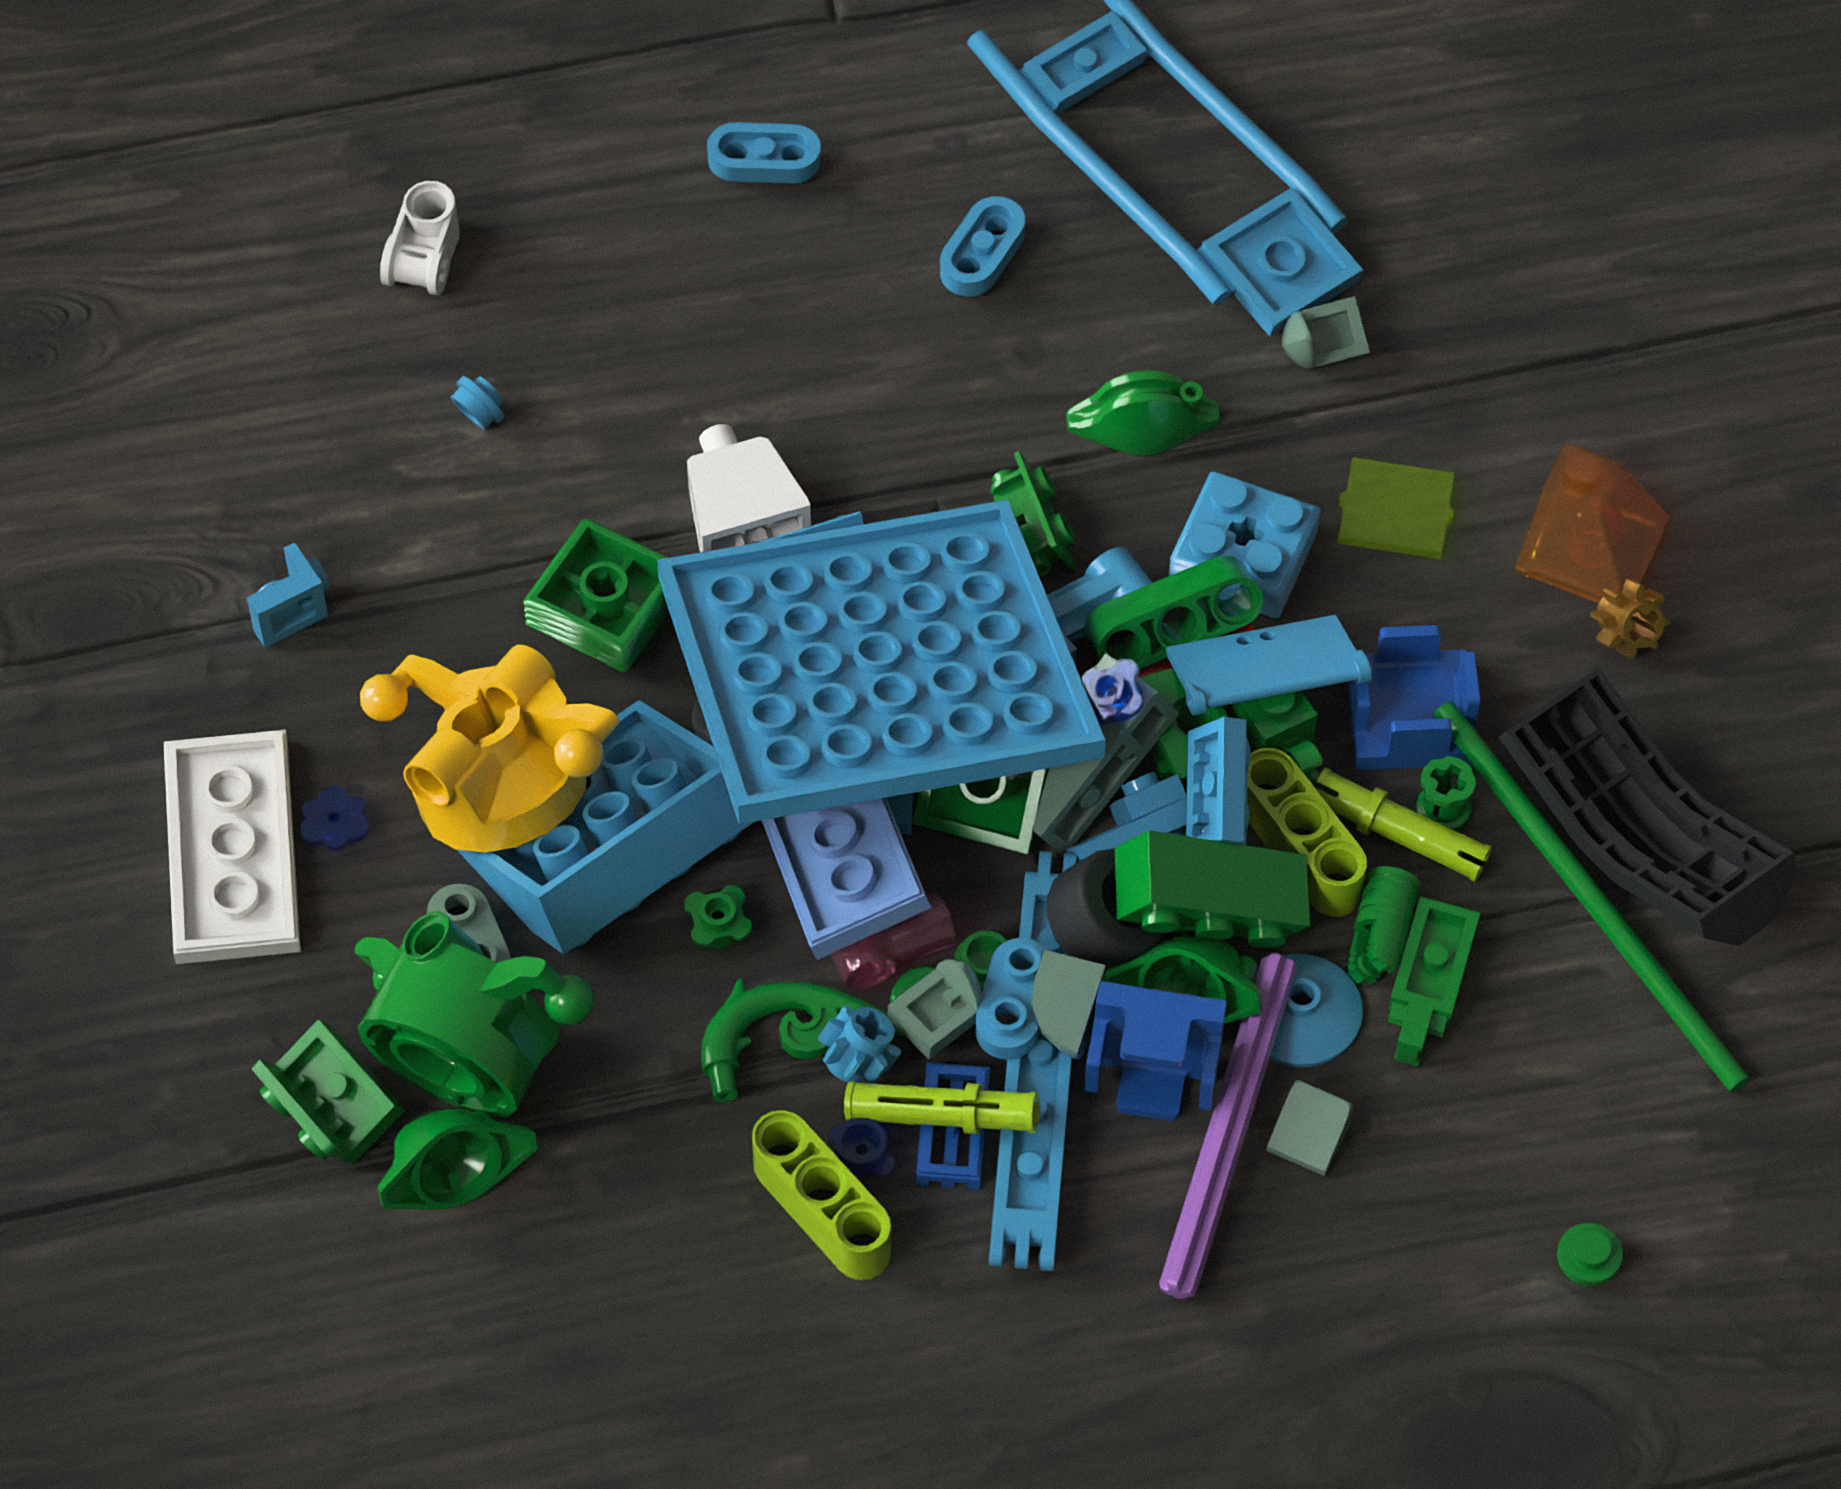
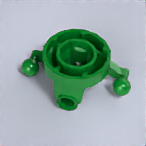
[355,911,595,1117]

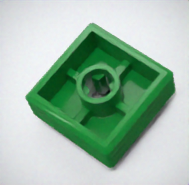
[523,518,669,672]

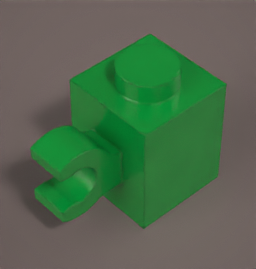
[1231,691,1323,785]

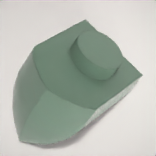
[1282,296,1370,369]
[887,959,982,1059]

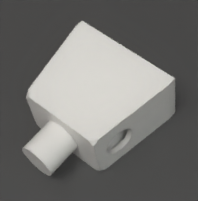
[687,424,811,553]

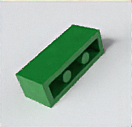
[1115,830,1310,948]

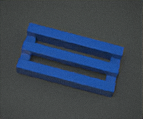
[916,1062,990,1190]

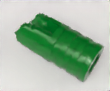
[1347,866,1421,985]

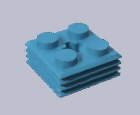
[1169,472,1321,618]

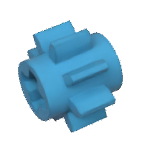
[818,1005,901,1084]

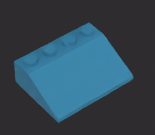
[456,700,753,954]

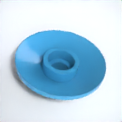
[1238,954,1363,1068]

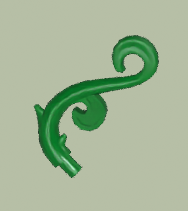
[701,966,936,1103]

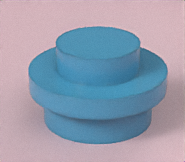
[450,376,505,430]

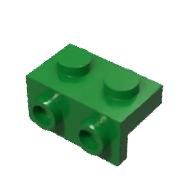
[251,1019,405,1164]

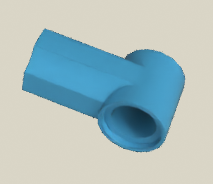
[1047,547,1153,644]

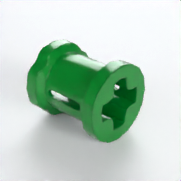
[1416,756,1476,832]

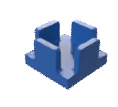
[1346,625,1480,770]
[1085,981,1227,1121]

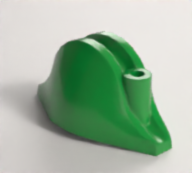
[1066,369,1220,456]
[1105,936,1262,1024]
[378,1109,538,1210]

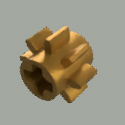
[1590,579,1670,659]

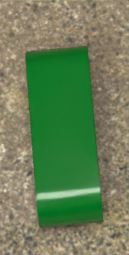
[1084,556,1263,672]

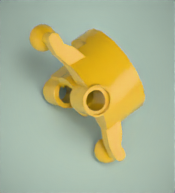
[360,645,619,853]

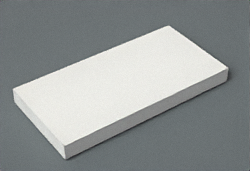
[164,730,301,964]

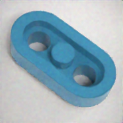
[707,123,821,183]
[940,196,1025,297]
[976,938,1048,1060]

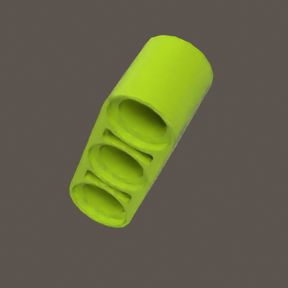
[1247,748,1367,917]
[752,1110,891,1280]

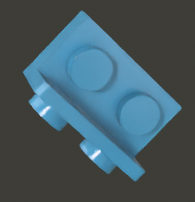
[1186,717,1251,845]

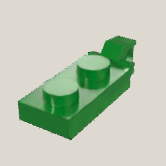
[1387,896,1480,1067]

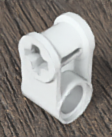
[380,181,460,296]

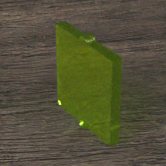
[1338,457,1454,559]

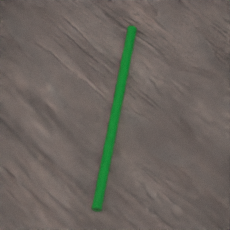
[1433,701,1750,1093]

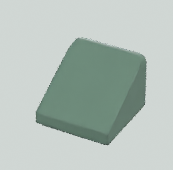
[1266,1080,1353,1176]

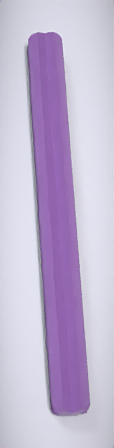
[1159,953,1297,1300]

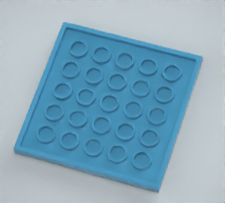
[657,500,1105,824]

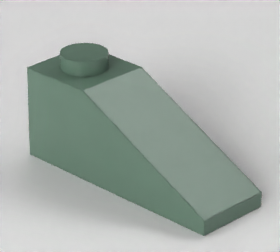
[1032,654,1179,857]

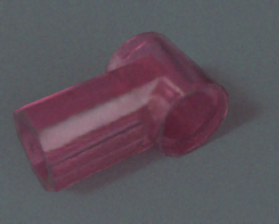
[831,892,956,991]

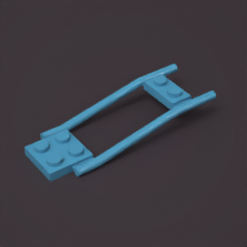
[967,0,1363,337]

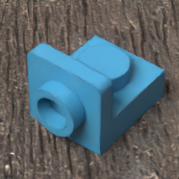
[246,543,330,648]

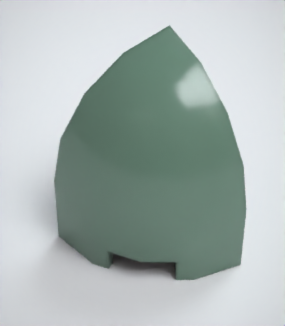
[1032,949,1105,1060]

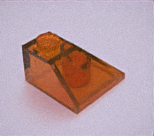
[1515,442,1669,603]

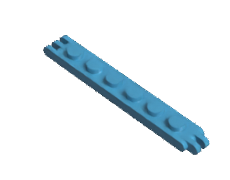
[989,851,1077,1271]

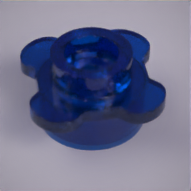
[1081,658,1144,726]
[828,1118,895,1178]

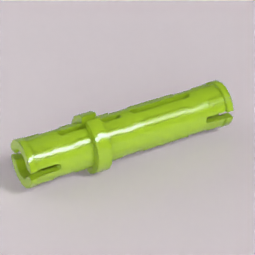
[1315,767,1492,882]
[844,1081,1040,1134]

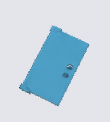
[1166,615,1372,716]

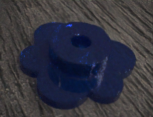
[300,786,369,851]

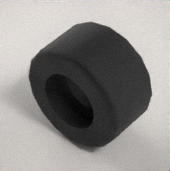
[1047,848,1164,971]

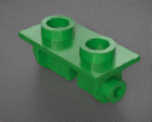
[990,451,1077,577]

